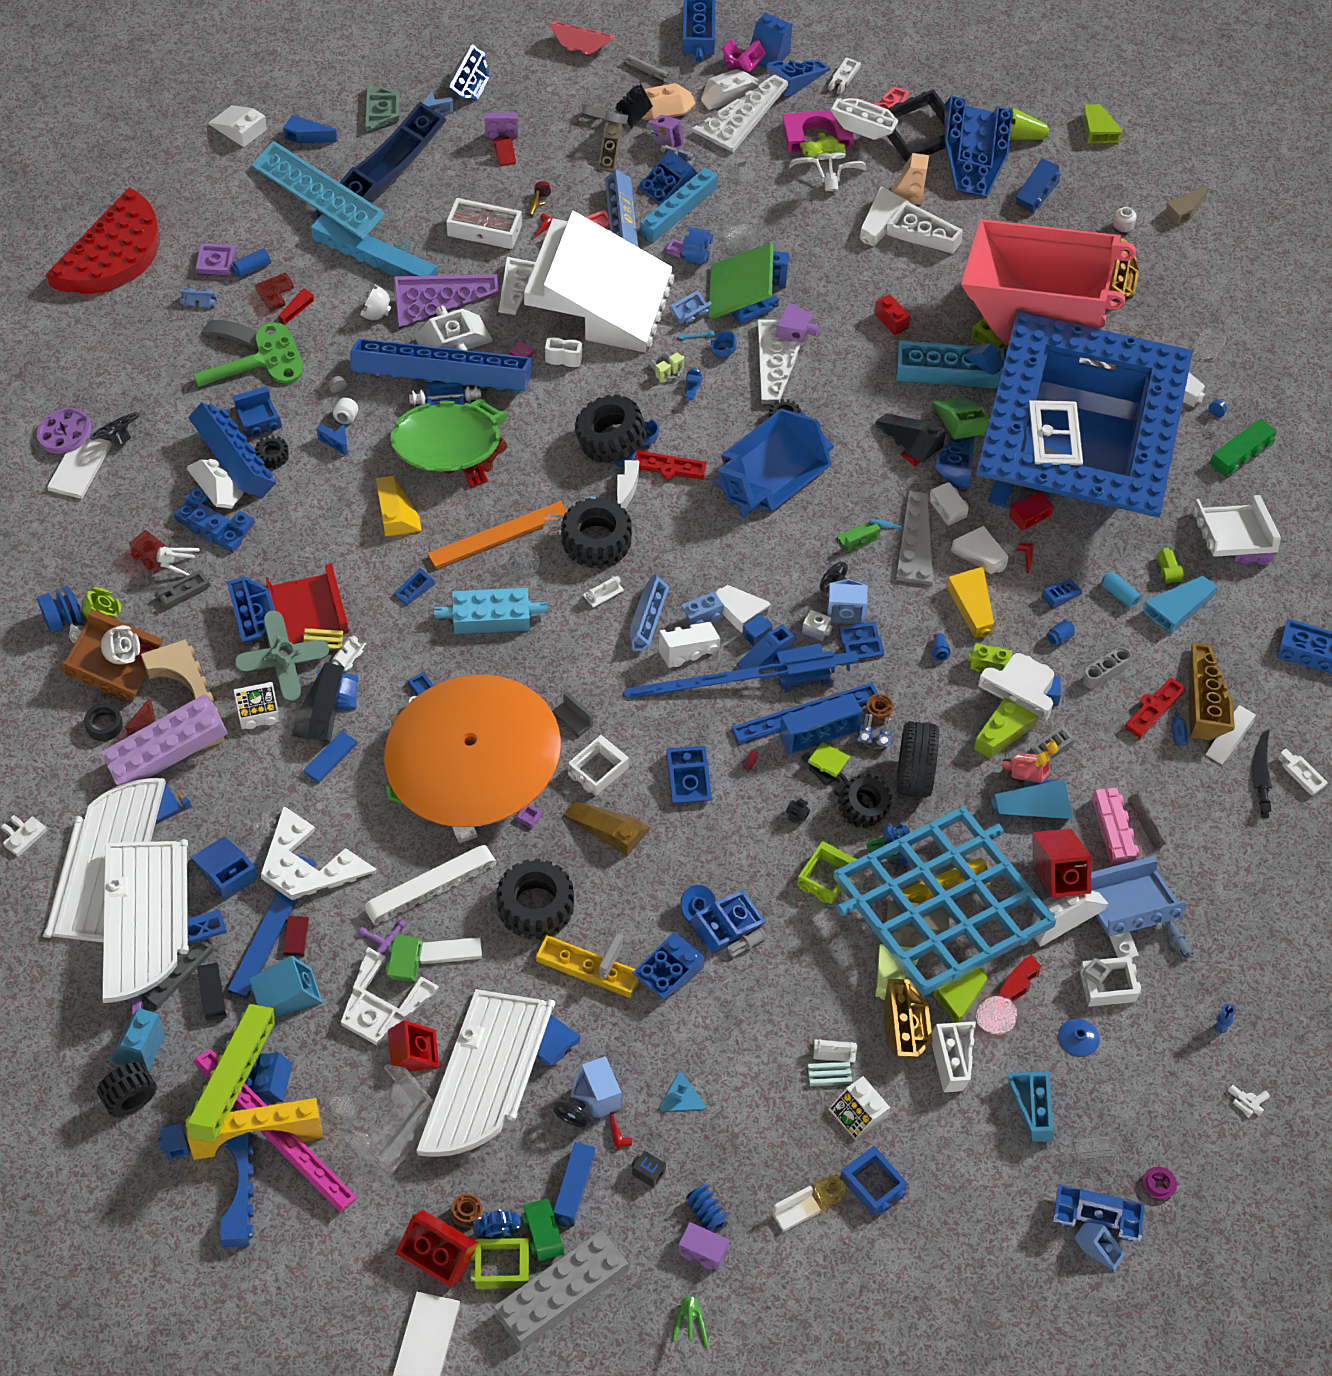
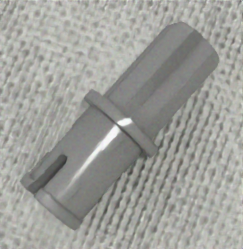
[727,928,767,957]

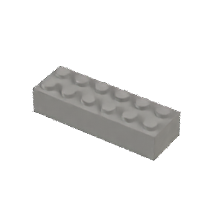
[494,1230,629,1350]

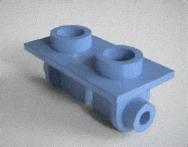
[180,288,217,308]

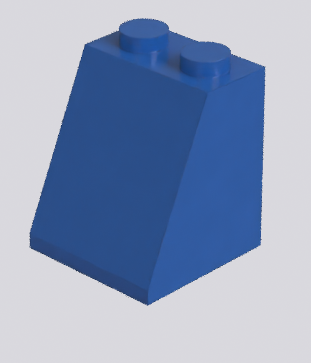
[750,12,793,68]

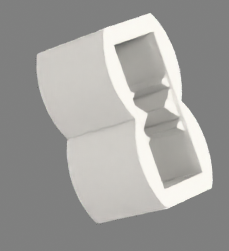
[545,337,582,367]

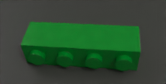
[1209,418,1277,476]

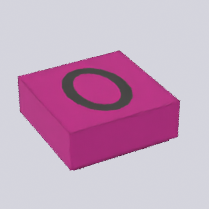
[510,341,534,358]

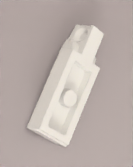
[1278,749,1328,796]

